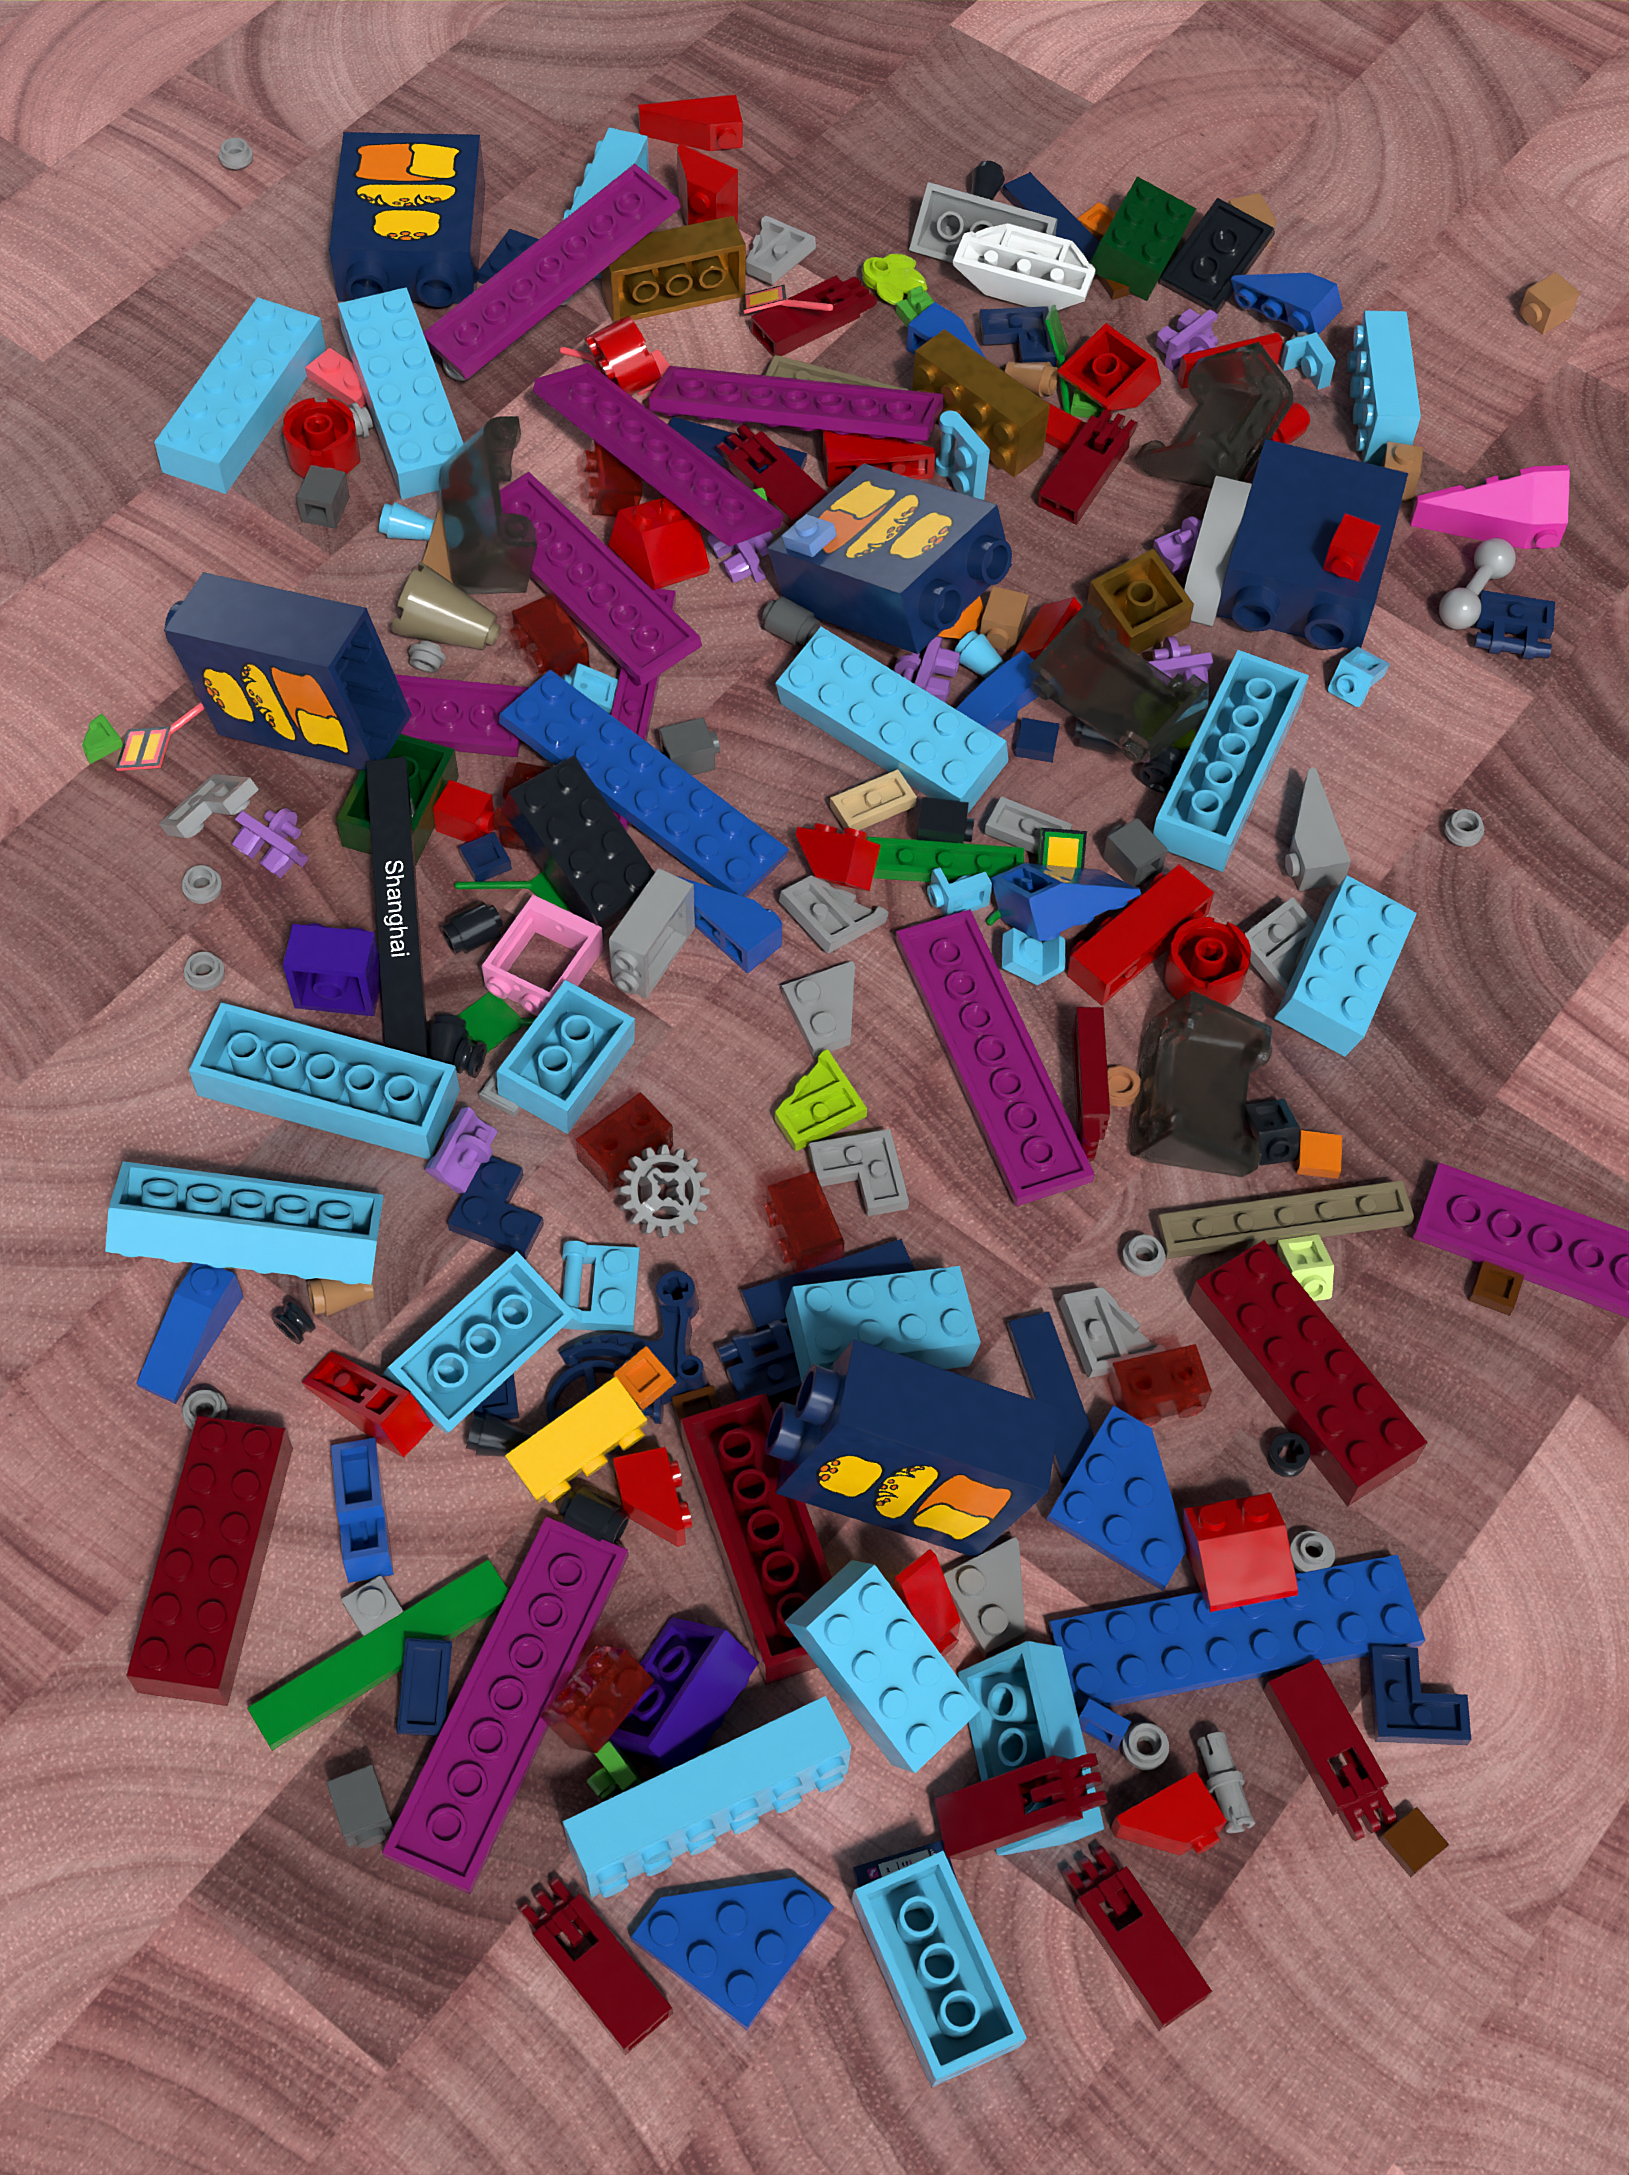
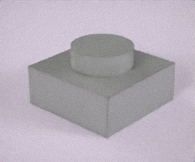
[341,1575,404,1637]

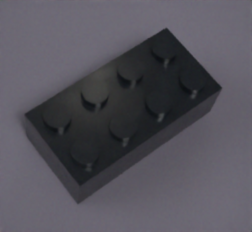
[501,755,655,931]

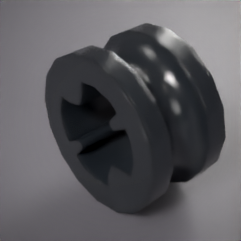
[454,1037,487,1078]
[272,1302,316,1345]
[1267,1432,1310,1478]

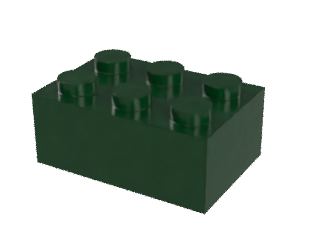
[1090,176,1197,301]
[336,734,459,867]

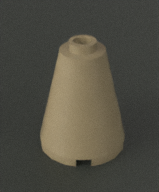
[392,563,501,650]

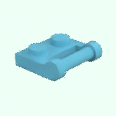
[935,411,990,500]
[562,1241,640,1332]

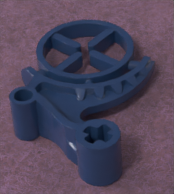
[546,1271,708,1455]

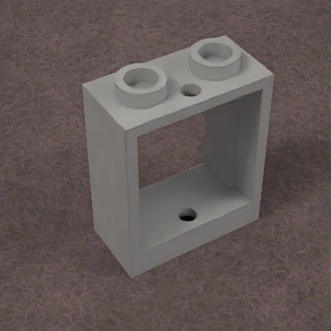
[609,868,695,999]

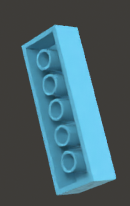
[338,287,470,500]
[154,297,326,494]
[776,627,1008,814]
[1153,650,1309,872]
[189,1002,460,1160]
[105,1161,384,1285]
[563,1696,851,1898]

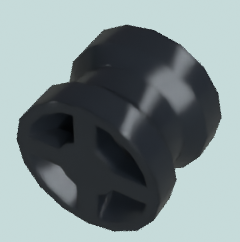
[1139,744,1185,793]

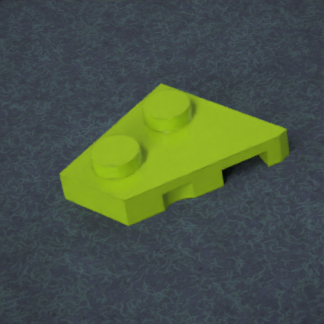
[775,1049,867,1152]

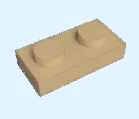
[830,769,917,830]

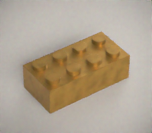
[601,216,746,322]
[912,329,1050,478]

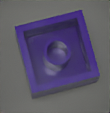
[283,923,381,1017]

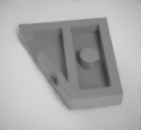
[746,215,816,285]
[779,875,889,954]
[1245,897,1316,1001]
[782,961,855,1058]
[1059,1287,1168,1378]
[944,1537,1025,1659]

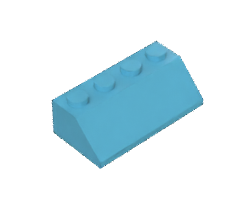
[382,1251,576,1434]
[958,1641,1104,1855]

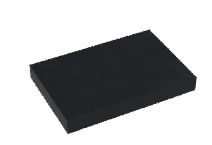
[1159,198,1275,314]

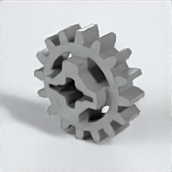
[616,1145,710,1238]

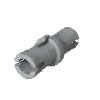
[1196,1732,1256,1833]

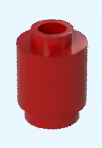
[1258,403,1310,446]

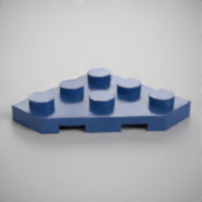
[1046,1405,1187,1591]
[631,1877,834,2031]

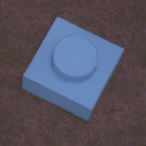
[782,514,837,557]

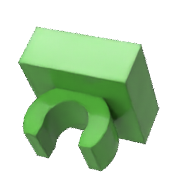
[896,286,934,328]
[586,1741,645,1800]

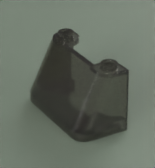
[1134,342,1294,489]
[438,416,537,594]
[1029,602,1209,763]
[1129,990,1272,1177]

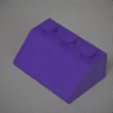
[595,1617,759,1773]

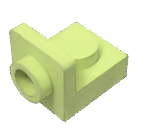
[1277,1234,1334,1301]

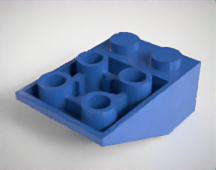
[991,863,1141,942]

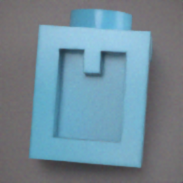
[1280,332,1336,390]
[1328,647,1390,707]
[561,663,619,714]
[927,867,992,917]
[1002,928,1065,986]

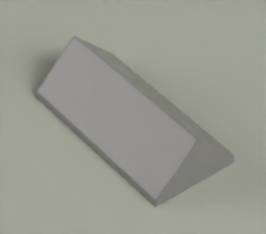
[909,182,1058,263]

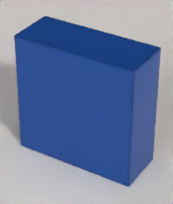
[1079,1698,1131,1751]

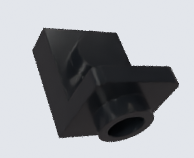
[1244,1099,1300,1166]

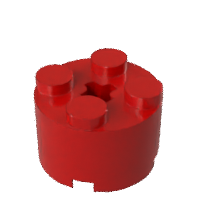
[584,316,661,396]
[282,398,361,478]
[1164,917,1251,1013]

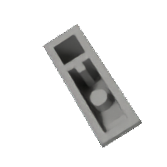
[1285,768,1351,891]

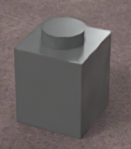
[296,465,350,529]
[659,717,720,776]
[1103,818,1168,887]
[326,1765,394,1848]

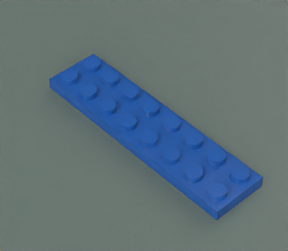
[499,670,789,897]
[1048,1555,1425,1713]

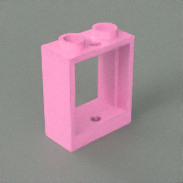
[482,895,604,1016]

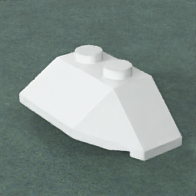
[953,223,1096,311]

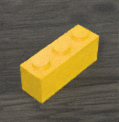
[505,1376,647,1504]

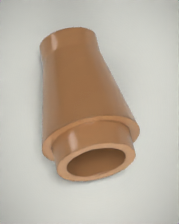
[1005,361,1059,397]
[307,1278,374,1317]

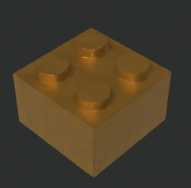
[1087,548,1194,660]

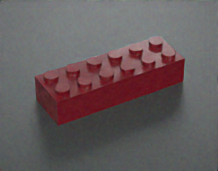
[1188,1240,1428,1507]
[681,1393,832,1685]
[126,1416,293,1706]

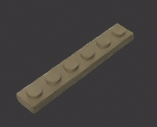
[1157,1180,1414,1259]

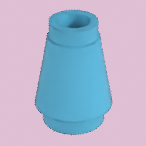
[379,502,435,541]
[954,630,1005,679]

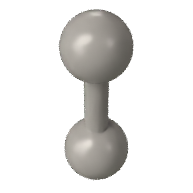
[1439,538,1516,630]

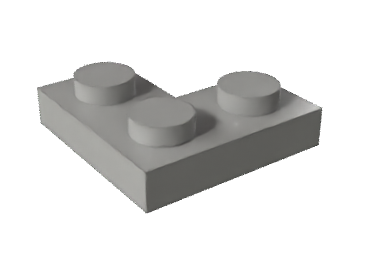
[159,774,259,838]
[808,1129,909,1217]

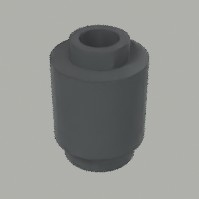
[762,596,820,647]

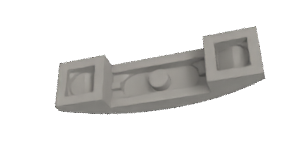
[1184,476,1252,628]

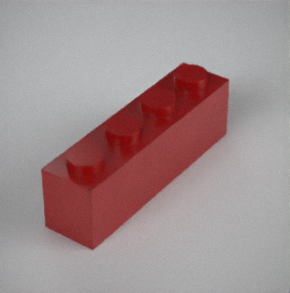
[1067,864,1215,1006]

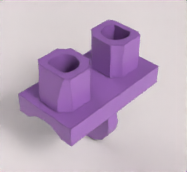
[1155,308,1218,371]
[1153,516,1203,577]
[707,531,773,583]
[894,636,960,703]
[1138,636,1213,699]
[232,808,309,878]
[425,1107,498,1194]

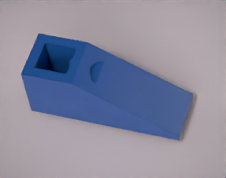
[1231,272,1343,335]

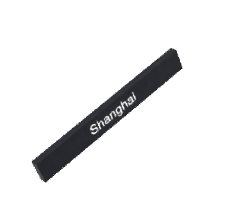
[366,757,429,1059]

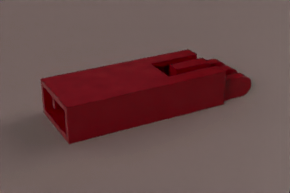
[751,275,877,357]
[1038,409,1138,525]
[716,424,828,528]
[1071,1007,1110,1162]
[1263,1659,1397,1842]
[934,1753,1108,1860]
[1061,1845,1213,2031]
[518,1876,673,2056]

